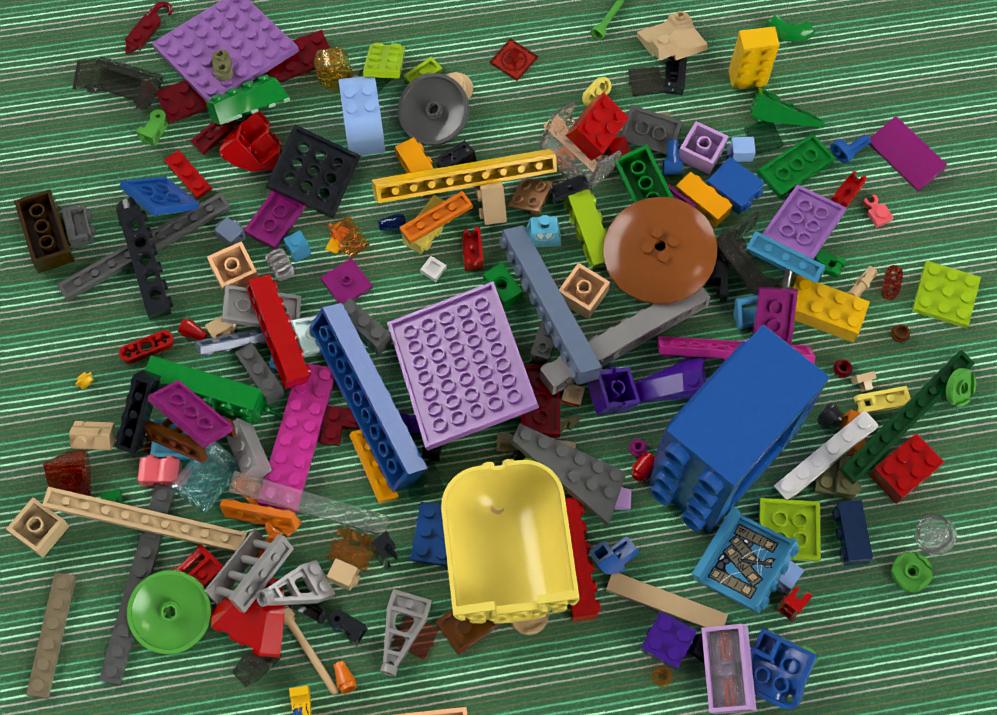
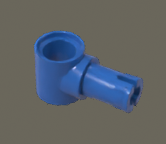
[663,140,683,176]

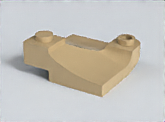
[637,11,708,61]

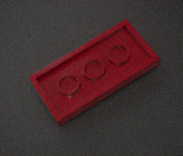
[521,364,560,438]

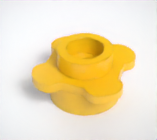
[75,372,94,390]

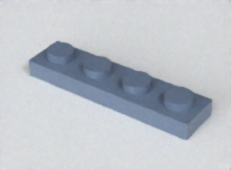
[195,328,267,355]

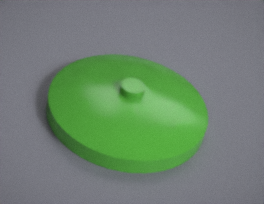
[127,570,212,654]

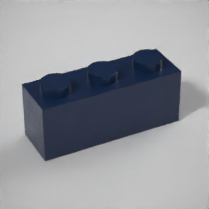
[832,500,873,566]

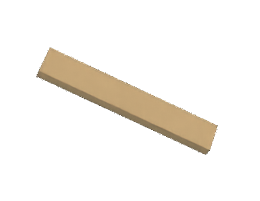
[606,573,728,628]

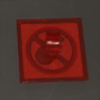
[489,38,538,81]

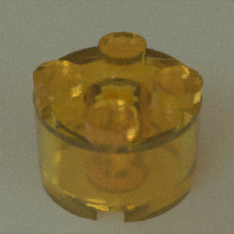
[313,47,353,89]

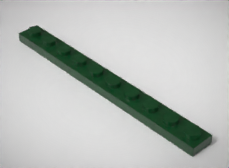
[839,349,975,485]

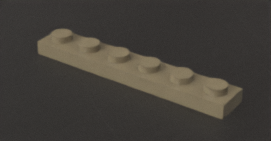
[26,573,77,699]

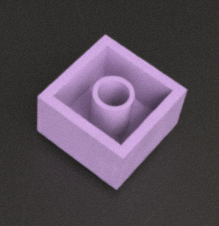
[679,121,728,175]

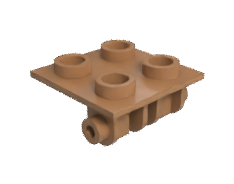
[508,178,554,217]

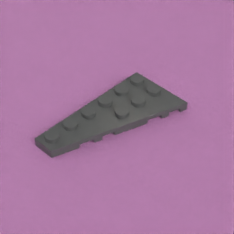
[511,423,627,526]

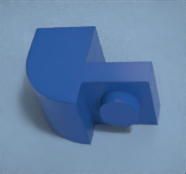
[589,536,640,574]

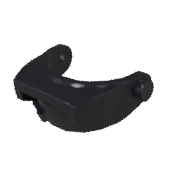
[288,603,328,625]

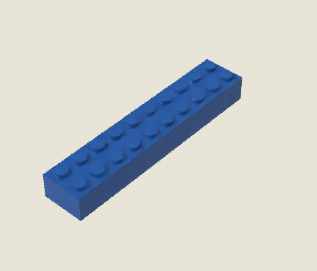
[309,303,428,493]

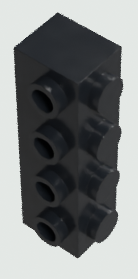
[115,370,161,454]

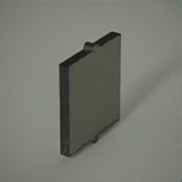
[628,66,664,96]

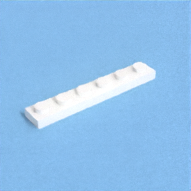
[774,410,878,500]

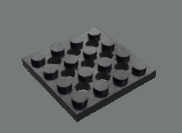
[265,124,361,219]

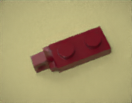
[190,120,237,155]

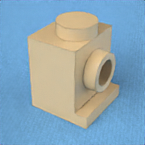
[205,316,237,338]

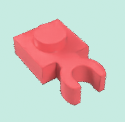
[863,194,894,228]

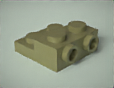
[814,455,861,500]

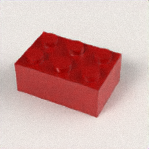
[565,92,629,161]
[869,433,944,504]

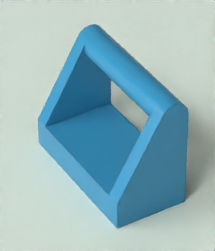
[733,295,757,330]

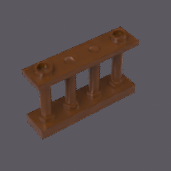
[143,416,236,463]

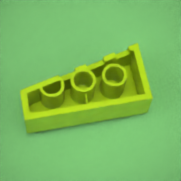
[563,189,607,269]

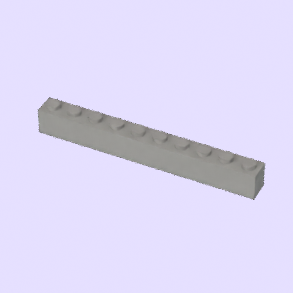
[539,287,710,395]

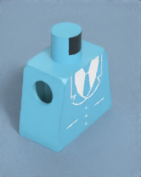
[526,215,561,247]

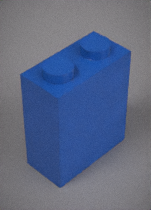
[706,157,765,215]

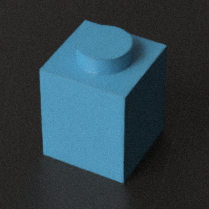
[284,230,311,263]

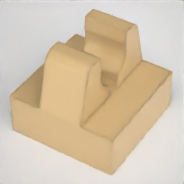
[850,371,876,392]

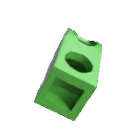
[136,109,168,147]

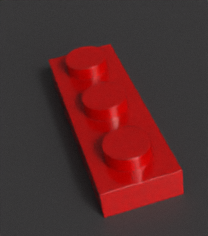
[164,150,212,200]

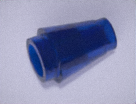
[378,213,406,231]

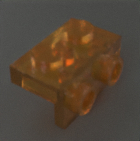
[328,215,370,258]

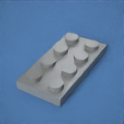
[221,285,301,327]

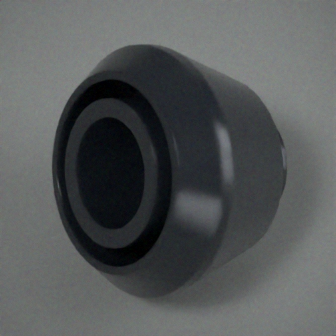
[817,403,843,428]

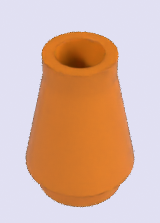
[333,661,357,694]

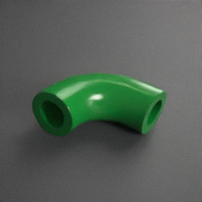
[765,15,814,42]

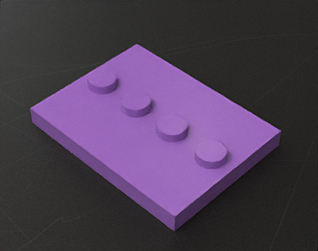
[763,184,846,259]

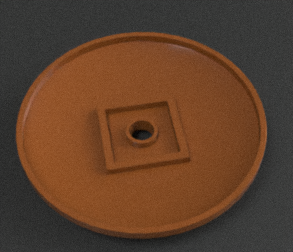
[603,197,717,305]

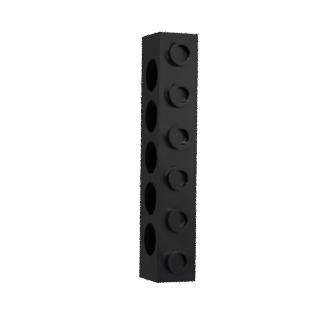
[117,205,174,320]

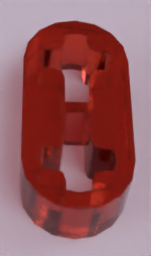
[881,265,903,300]

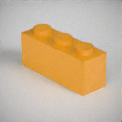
[395,137,434,197]
[675,172,733,228]

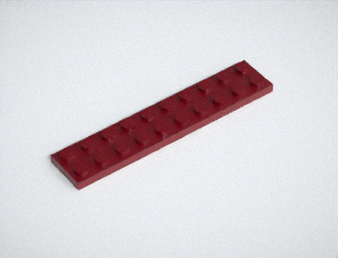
[155,30,336,124]

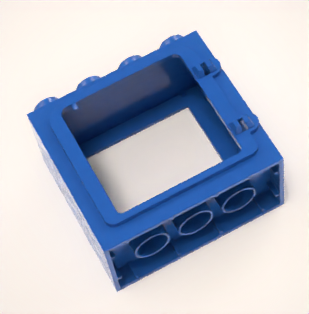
[649,325,830,534]

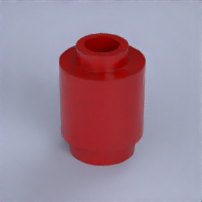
[630,452,655,482]

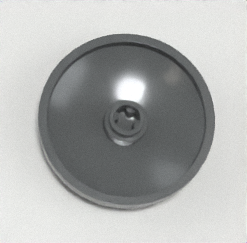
[398,73,470,146]

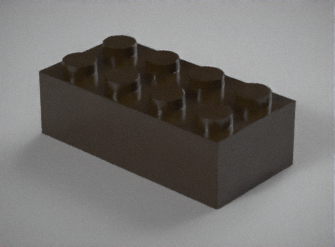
[14,189,75,273]

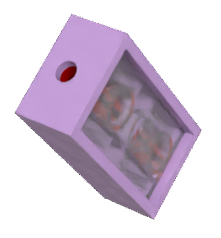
[701,624,757,714]

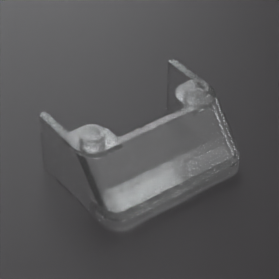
[539,102,621,190]

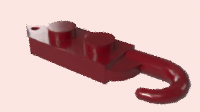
[125,1,173,54]

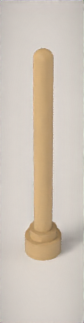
[284,607,339,695]

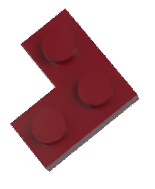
[320,406,360,447]

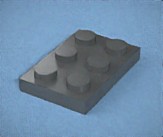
[620,105,683,155]

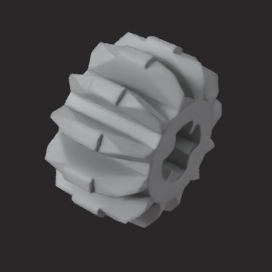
[266,248,294,281]

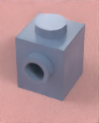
[214,217,246,247]

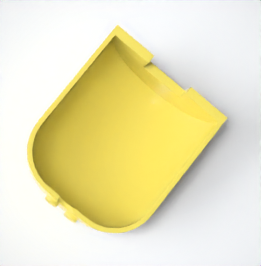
[441,459,579,624]

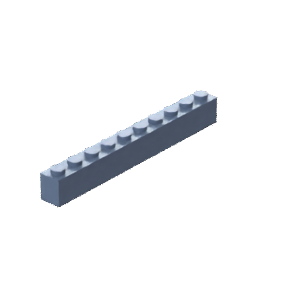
[500,225,602,385]

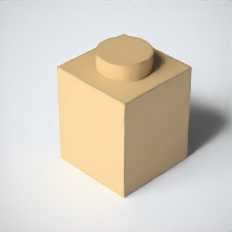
[327,559,360,591]

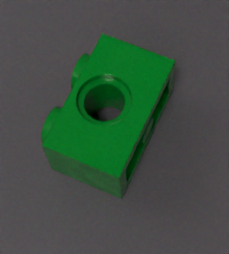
[482,263,523,310]

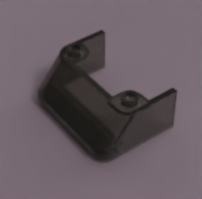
[72,57,164,109]
[716,211,800,295]

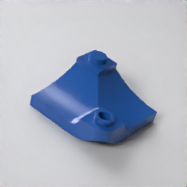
[740,628,818,710]

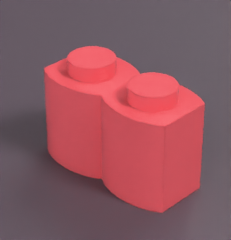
[137,455,182,487]

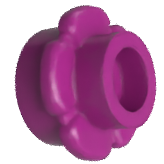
[628,439,647,457]

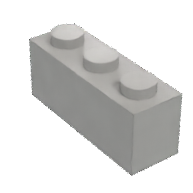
[226,418,272,482]

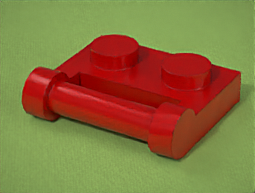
[172,544,224,588]

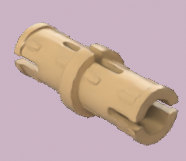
[848,266,878,297]

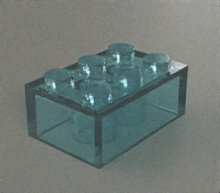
[169,441,240,513]

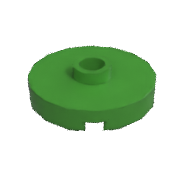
[946,368,976,407]
[891,552,933,592]

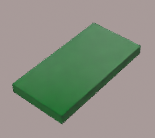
[757,133,836,199]

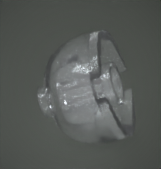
[914,514,957,555]

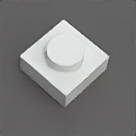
[420,256,446,282]

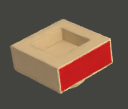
[561,384,585,407]

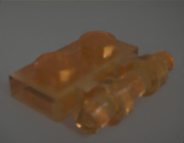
[327,527,375,572]

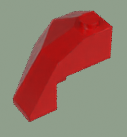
[219,109,283,172]
[210,578,285,657]

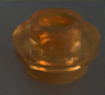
[652,666,673,687]

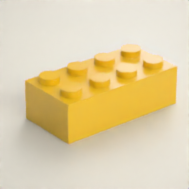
[728,27,780,89]
[793,275,870,343]

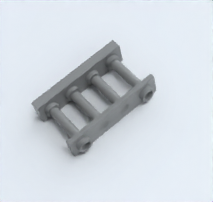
[204,529,294,613]

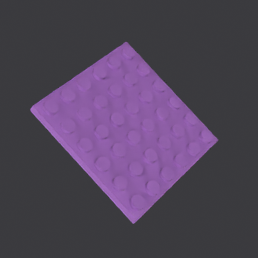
[152,0,299,101]

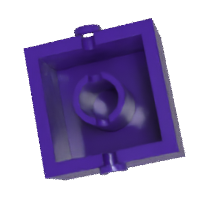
[587,366,641,416]
[640,611,697,671]

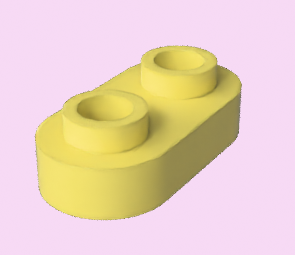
[582,77,611,106]

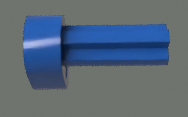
[830,134,871,164]

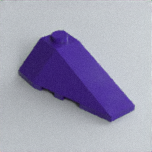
[634,358,706,403]

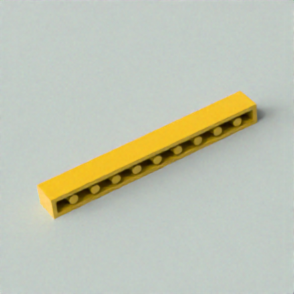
[372,149,557,203]

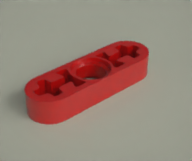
[119,330,174,364]

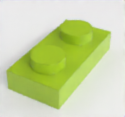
[404,56,443,84]

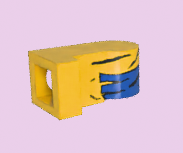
[289,686,312,715]

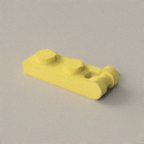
[853,386,911,414]

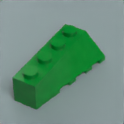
[206,74,290,125]

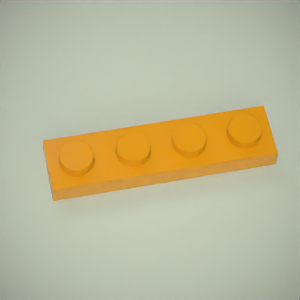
[349,430,399,504]

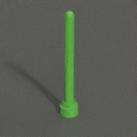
[591,0,625,40]

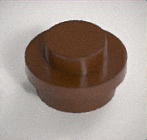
[891,324,910,343]

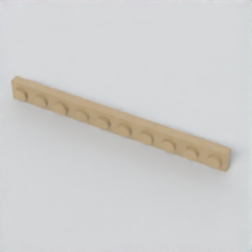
[42,487,247,552]

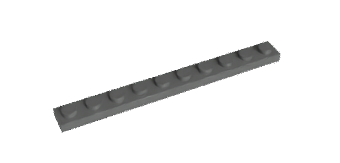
[57,193,231,302]
[99,484,176,686]

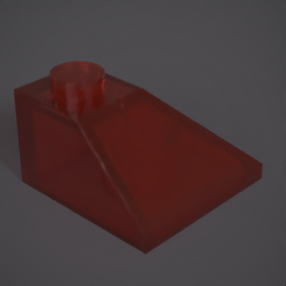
[43,449,91,496]

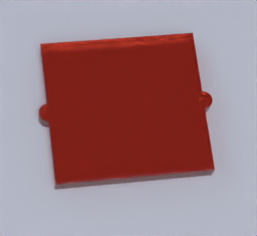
[392,616,439,660]

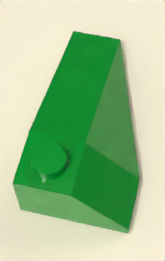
[750,87,825,128]

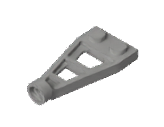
[256,560,335,607]
[380,589,432,677]

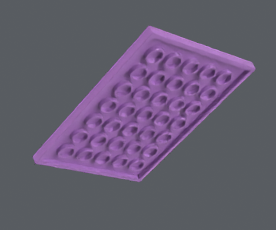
[387,281,539,451]

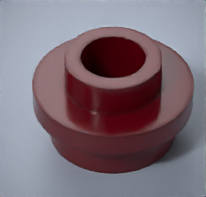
[833,359,853,378]

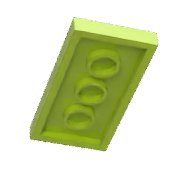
[363,43,405,78]

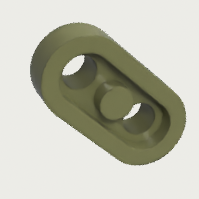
[212,50,233,81]

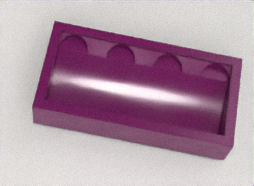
[869,116,947,191]

